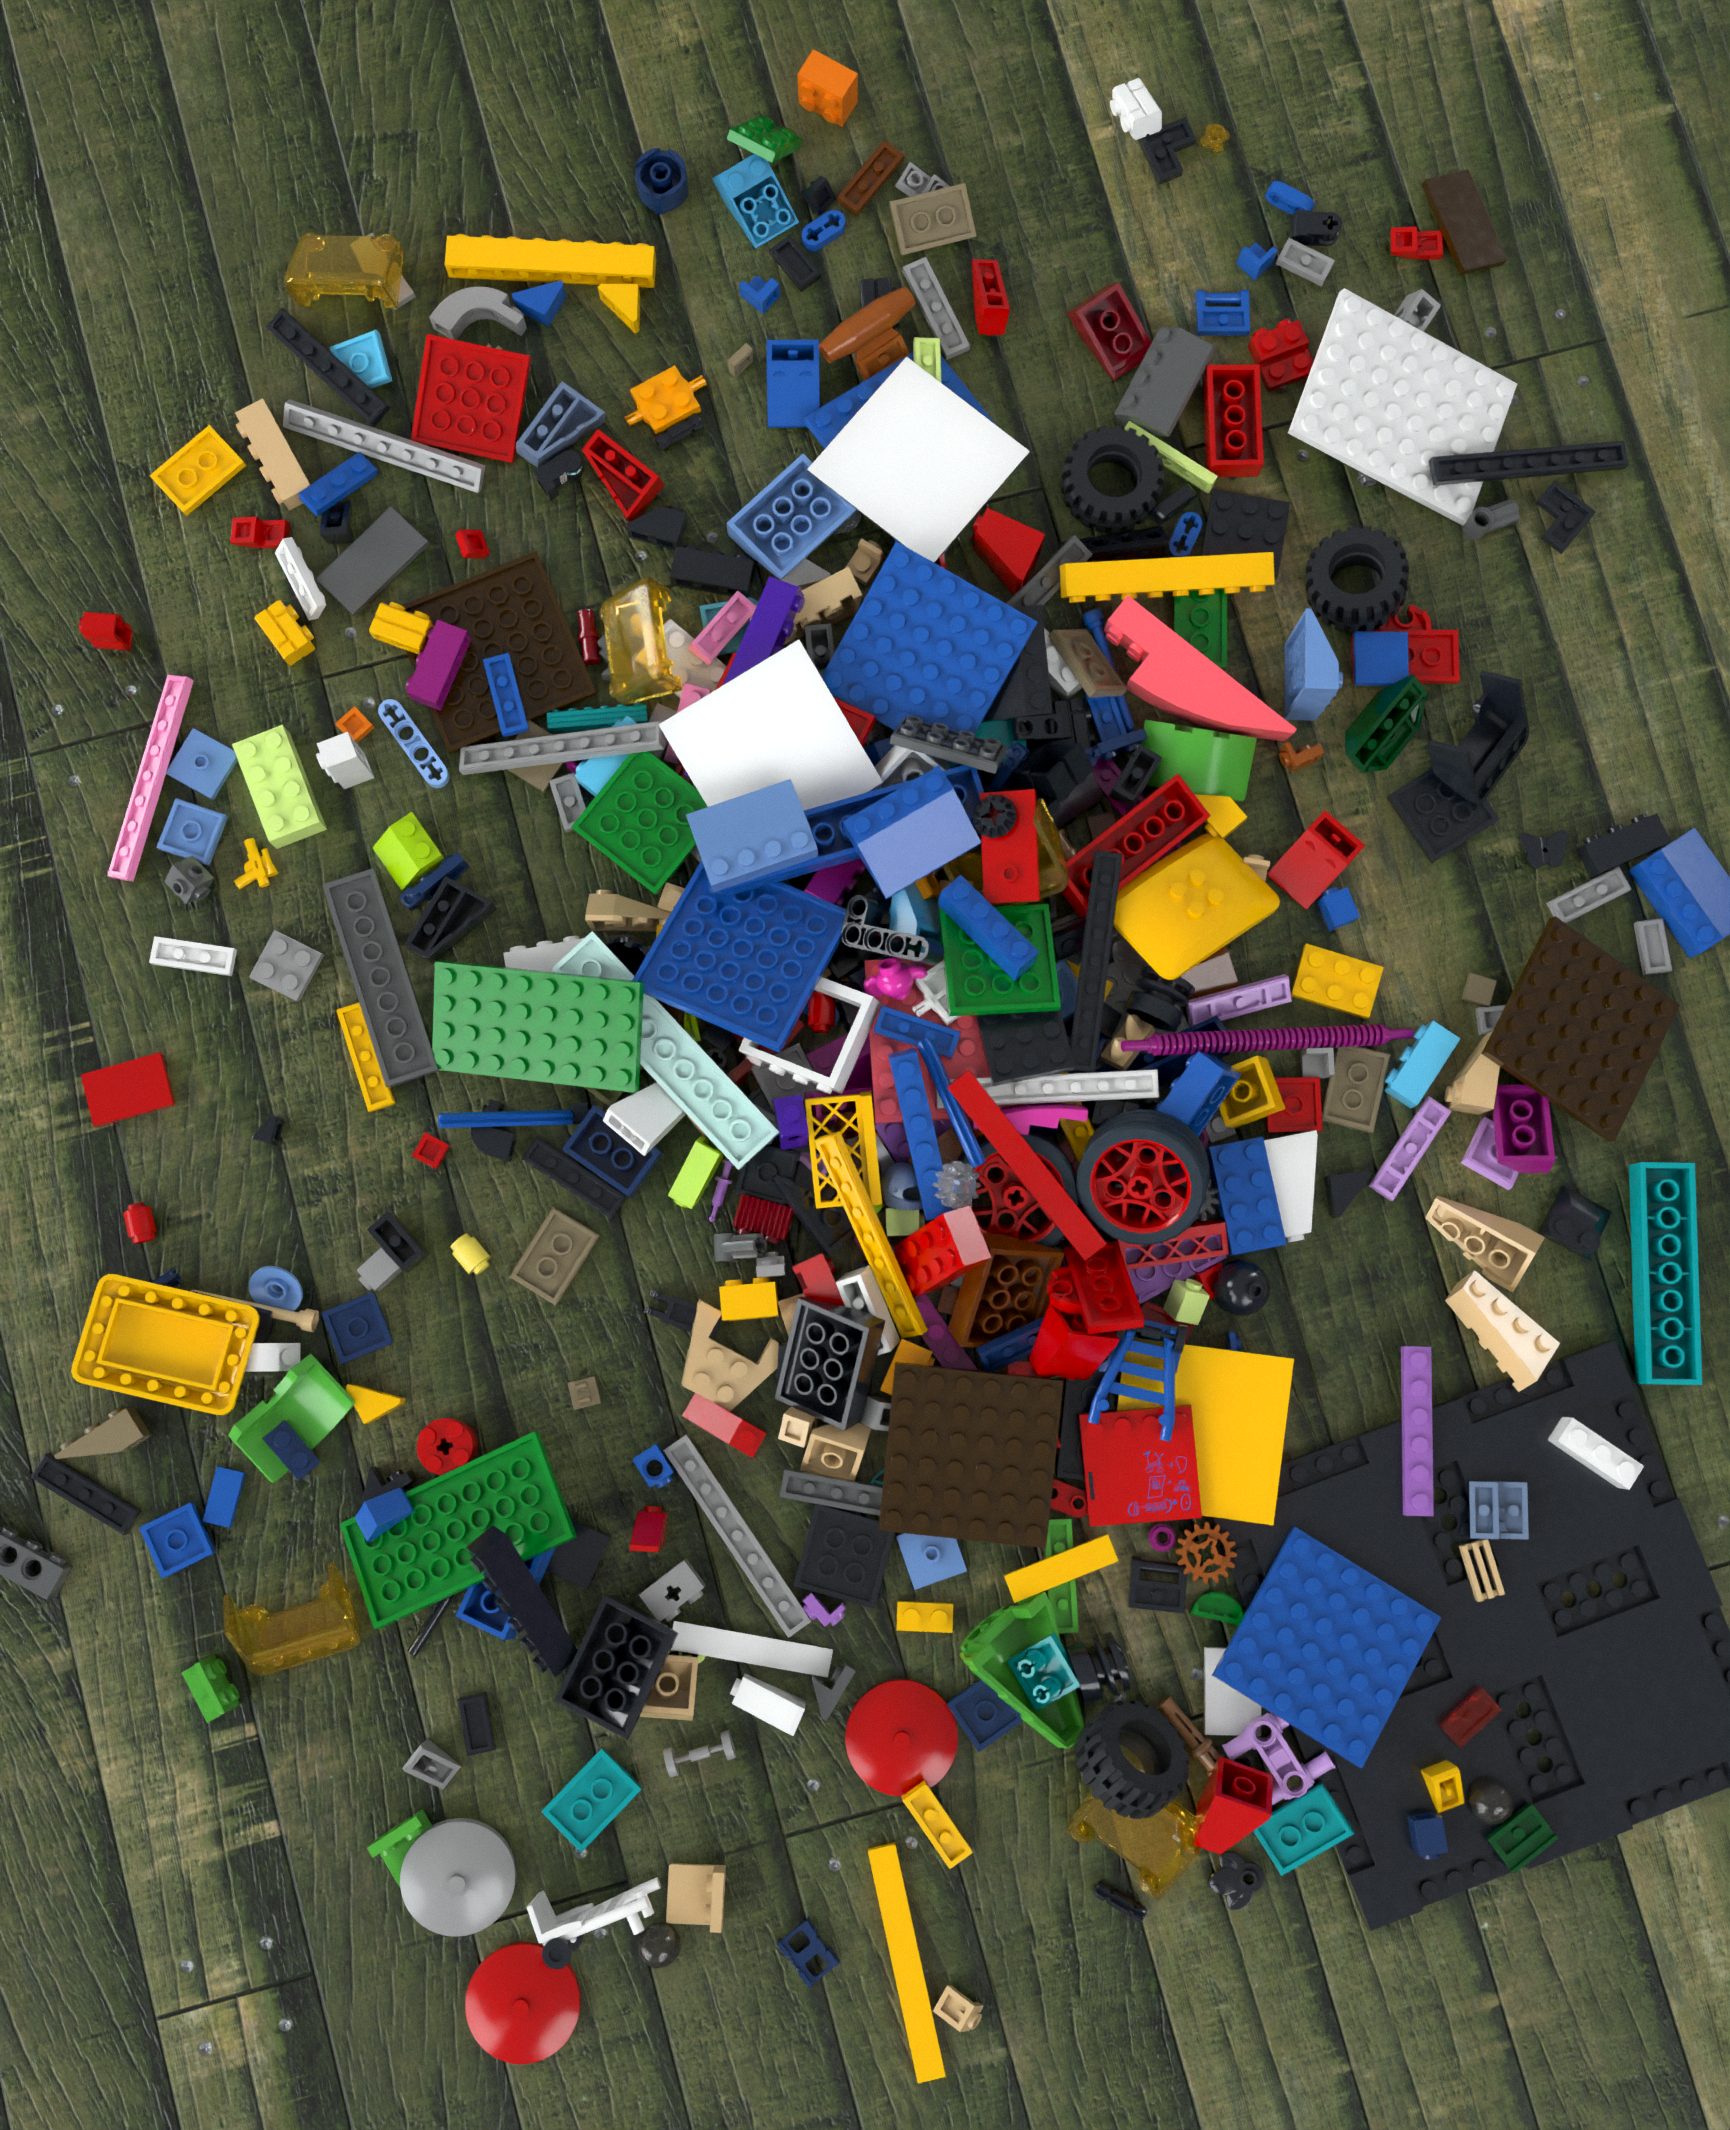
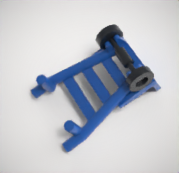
[1088,1320,1188,1442]

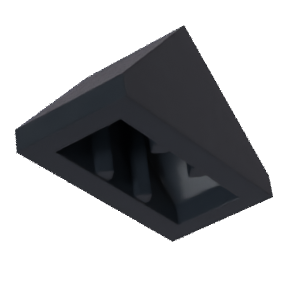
[1324,1171,1372,1219]

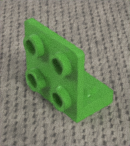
[182,1654,240,1723]
[367,1809,432,1887]

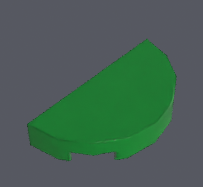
[1189,1591,1244,1625]

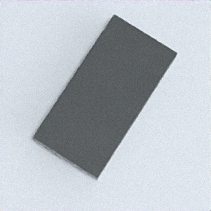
[316,506,429,617]
[890,716,1007,774]

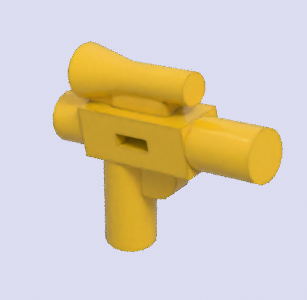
[234,838,278,889]

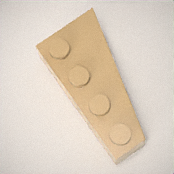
[749,567,862,645]
[1445,1270,1560,1392]

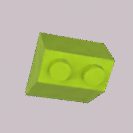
[373,812,445,892]

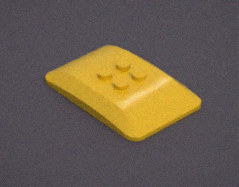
[1113,833,1280,980]
[71,1274,260,1415]

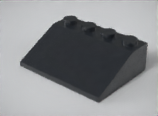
[982,604,1052,723]
[775,1297,885,1430]
[554,1595,678,1740]

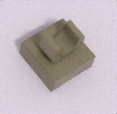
[568,1376,602,1410]

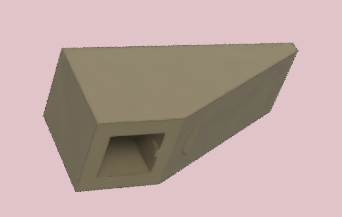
[54,1407,152,1459]

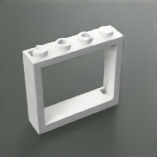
[738,977,881,1094]

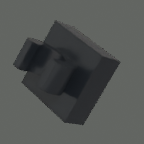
[801,176,836,216]

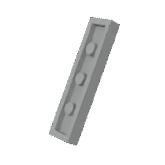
[902,257,970,360]

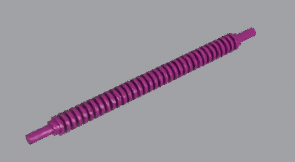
[1121,1024,1414,1056]

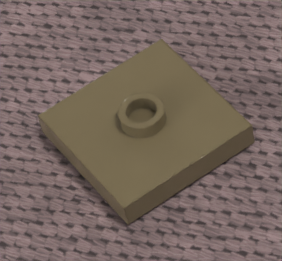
[507,721,565,793]

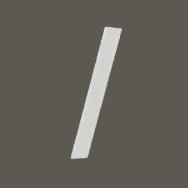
[671,1621,833,1678]

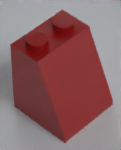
[971,508,1045,596]
[1029,1303,1120,1380]
[1193,1756,1273,1855]

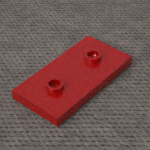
[980,789,1040,904]

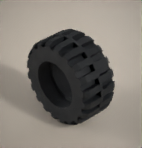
[1061,425,1164,533]
[1305,526,1409,633]
[1076,1700,1189,1819]

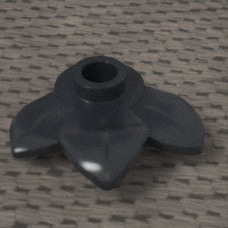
[1207,1851,1264,1910]

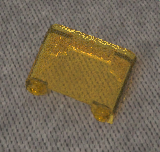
[284,233,404,308]
[600,577,682,705]
[1066,1790,1201,1900]

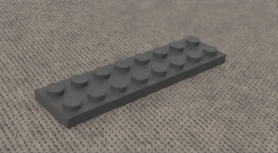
[322,868,440,1087]

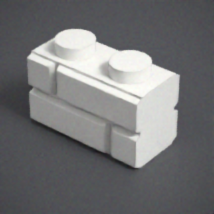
[1110,78,1162,140]

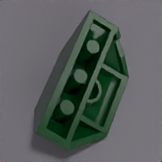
[1345,675,1428,773]

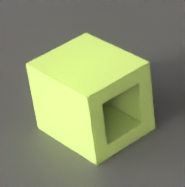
[885,1208,925,1237]
[1163,1279,1210,1325]

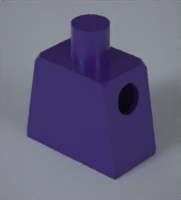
[772,1094,809,1150]

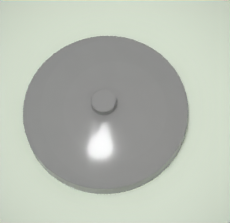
[400,1818,516,1936]

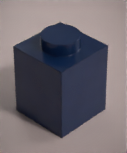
[1407,1811,1448,1860]

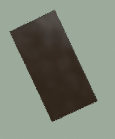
[1421,170,1507,275]

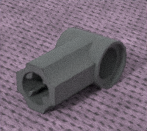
[1463,499,1520,540]
[714,1233,767,1262]

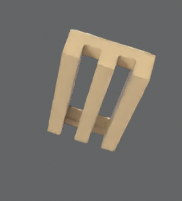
[1459,1539,1505,1602]

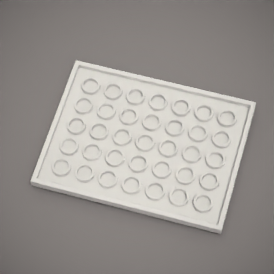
[1288,288,1517,526]

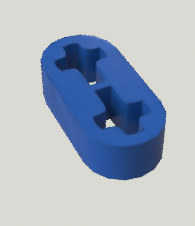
[1265,181,1314,215]
[802,210,845,252]
[1169,512,1202,558]

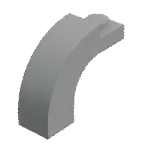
[429,287,527,340]

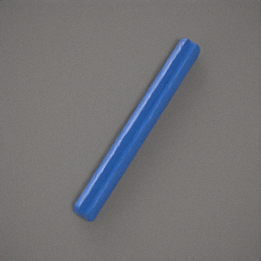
[917,1037,985,1168]
[438,1110,574,1128]

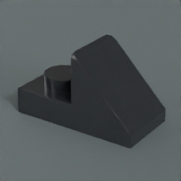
[319,500,354,544]
[360,1466,417,1507]

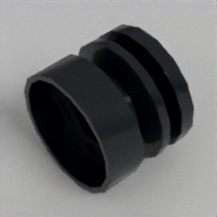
[1124,965,1195,1032]
[1065,1632,1131,1705]

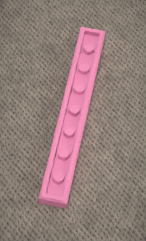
[107,675,194,882]

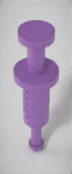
[709,1159,734,1222]

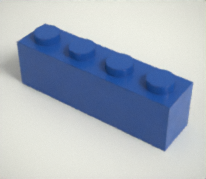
[938,875,1039,981]

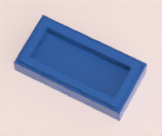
[202,1466,246,1528]

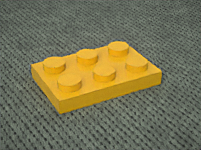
[149,425,246,516]
[1291,944,1384,1019]

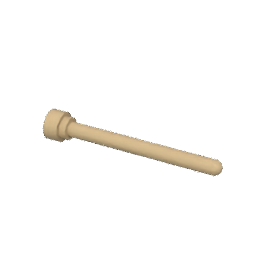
[190,1290,319,1332]

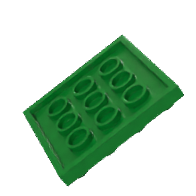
[571,751,708,895]
[939,904,1061,1017]

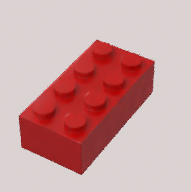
[1202,364,1264,477]
[893,1205,992,1298]

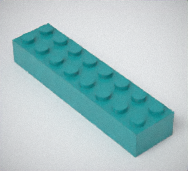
[1629,1162,1702,1385]

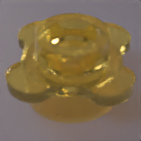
[1200,124,1230,153]

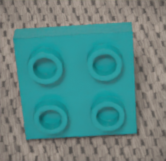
[1007,1632,1080,1711]

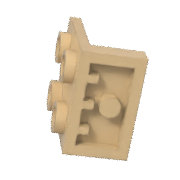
[666,1863,726,1933]

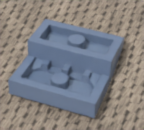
[1469,1481,1529,1540]

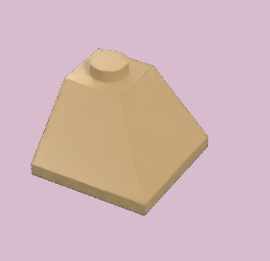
[800,1423,871,1480]

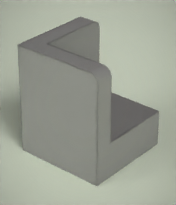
[1300,1048,1335,1079]

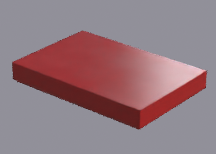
[81,1052,176,1127]

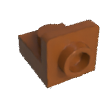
[1279,741,1325,773]

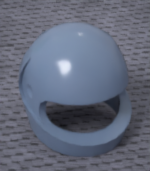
[880,1162,923,1210]

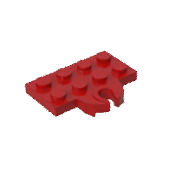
[1351,605,1460,684]
[1047,1241,1144,1334]

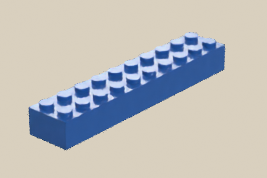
[724,765,984,897]

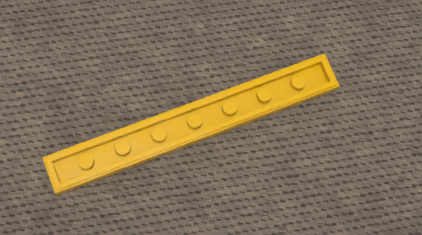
[814,1131,927,1338]
[868,1842,946,2083]

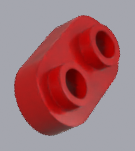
[1050,1479,1088,1518]

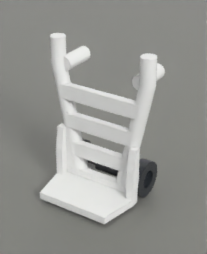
[527,1877,661,1970]

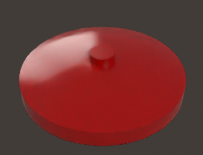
[845,1679,958,1796]
[465,1942,581,2064]

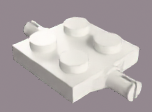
[912,961,961,1025]

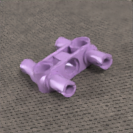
[1222,1713,1335,1805]

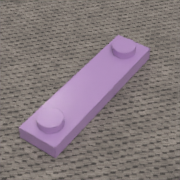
[1186,974,1292,1027]
[1368,1096,1452,1201]

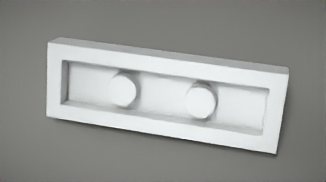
[275,537,326,620]
[149,936,237,976]

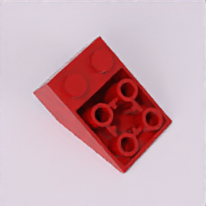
[1266,810,1366,910]

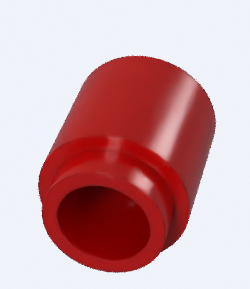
[808,992,836,1033]
[123,1202,157,1244]

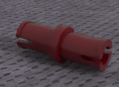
[577,609,600,665]

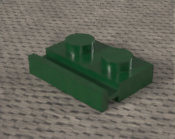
[1485,1802,1558,1874]

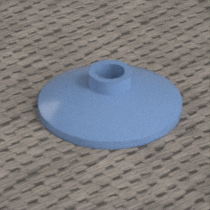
[249,1266,303,1311]

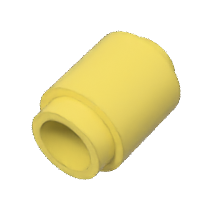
[450,1233,490,1275]

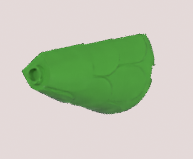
[960,1592,1084,1749]

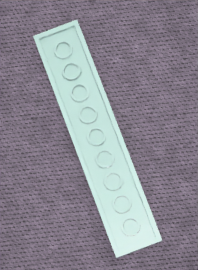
[552,931,779,1170]

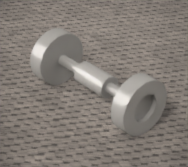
[663,1730,736,1778]

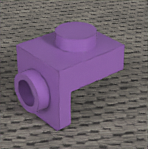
[802,1591,846,1627]

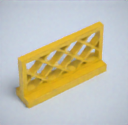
[805,1091,882,1209]

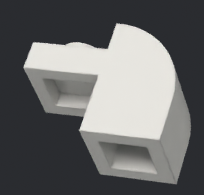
[245,1343,301,1372]

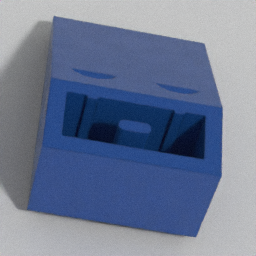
[767,340,820,428]

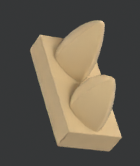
[1100,1014,1155,1071]

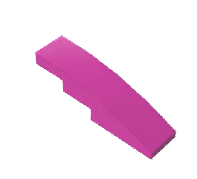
[970,1103,1088,1135]

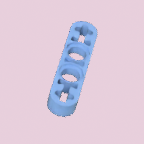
[378,699,450,788]

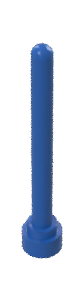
[1082,609,1134,732]

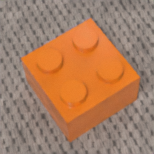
[797,49,858,127]

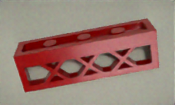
[1113,1218,1229,1270]

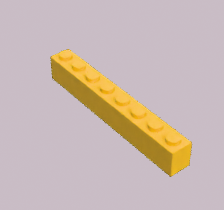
[445,234,656,288]
[1059,552,1275,603]

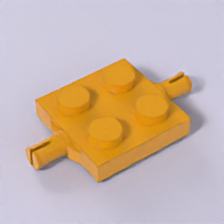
[624,365,707,435]

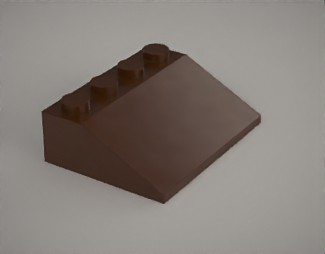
[948,1233,1064,1348]

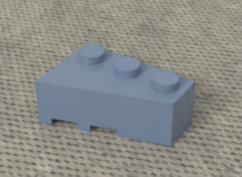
[516,381,605,468]

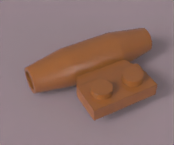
[818,286,916,381]

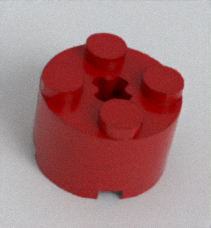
[417,1418,478,1475]

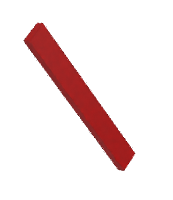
[947,1069,1107,1261]

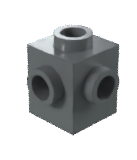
[164,856,214,904]

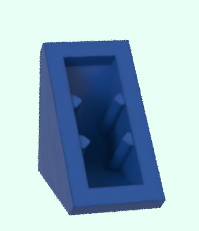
[512,280,566,327]
[355,1487,415,1542]

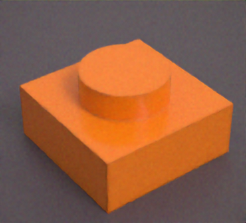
[335,706,374,743]

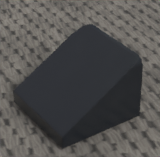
[252,1116,284,1146]

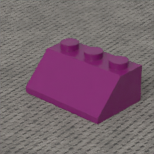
[806,1033,872,1087]
[1492,1085,1555,1173]

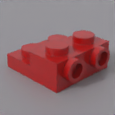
[1248,319,1314,392]

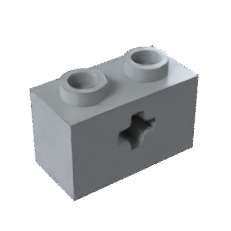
[1394,289,1441,332]
[639,1558,706,1622]

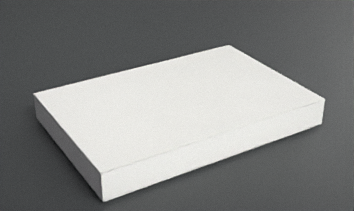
[1204,1647,1261,1736]

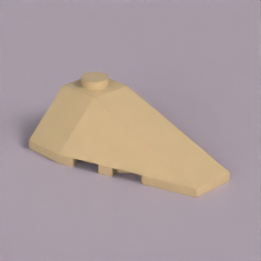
[585,890,671,932]
[1425,1195,1545,1292]

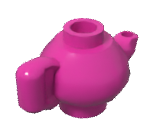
[863,957,928,1000]

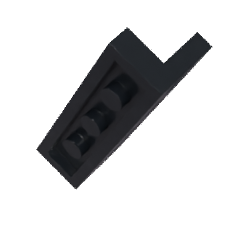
[1059,526,1170,562]

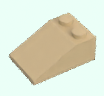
[1444,1031,1500,1115]

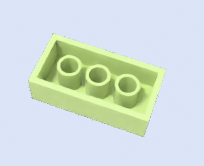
[232,725,327,849]

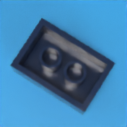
[562,1105,663,1199]

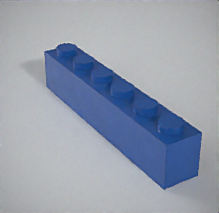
[887,1048,953,1220]

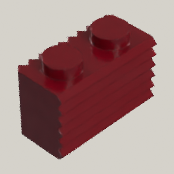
[732,1194,794,1245]

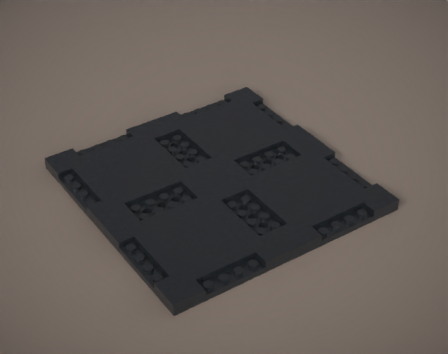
[1210,1340,1730,1931]

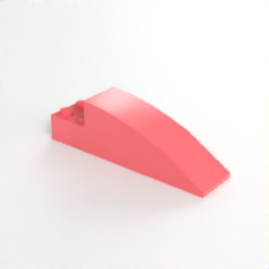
[1104,595,1296,742]

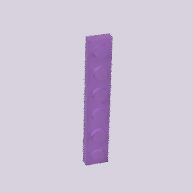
[1401,1346,1434,1516]

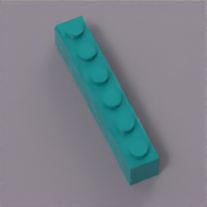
[547,703,648,733]

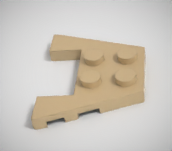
[681,1299,779,1411]

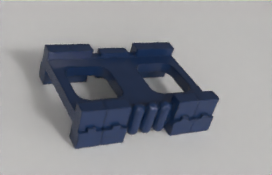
[776,1917,840,1988]

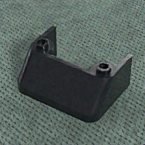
[1428,671,1529,805]

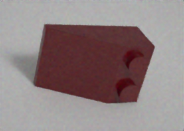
[1067,282,1152,381]

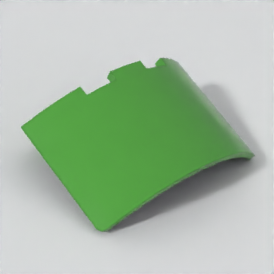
[1141,719,1257,801]
[228,1354,355,1483]

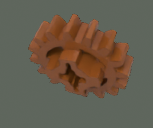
[1176,1521,1237,1584]

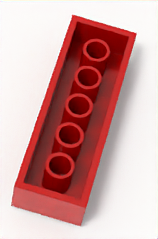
[1048,774,1211,918]

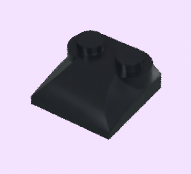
[1538,1186,1612,1260]

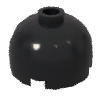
[1213,1260,1270,1316]

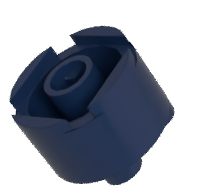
[635,148,689,215]

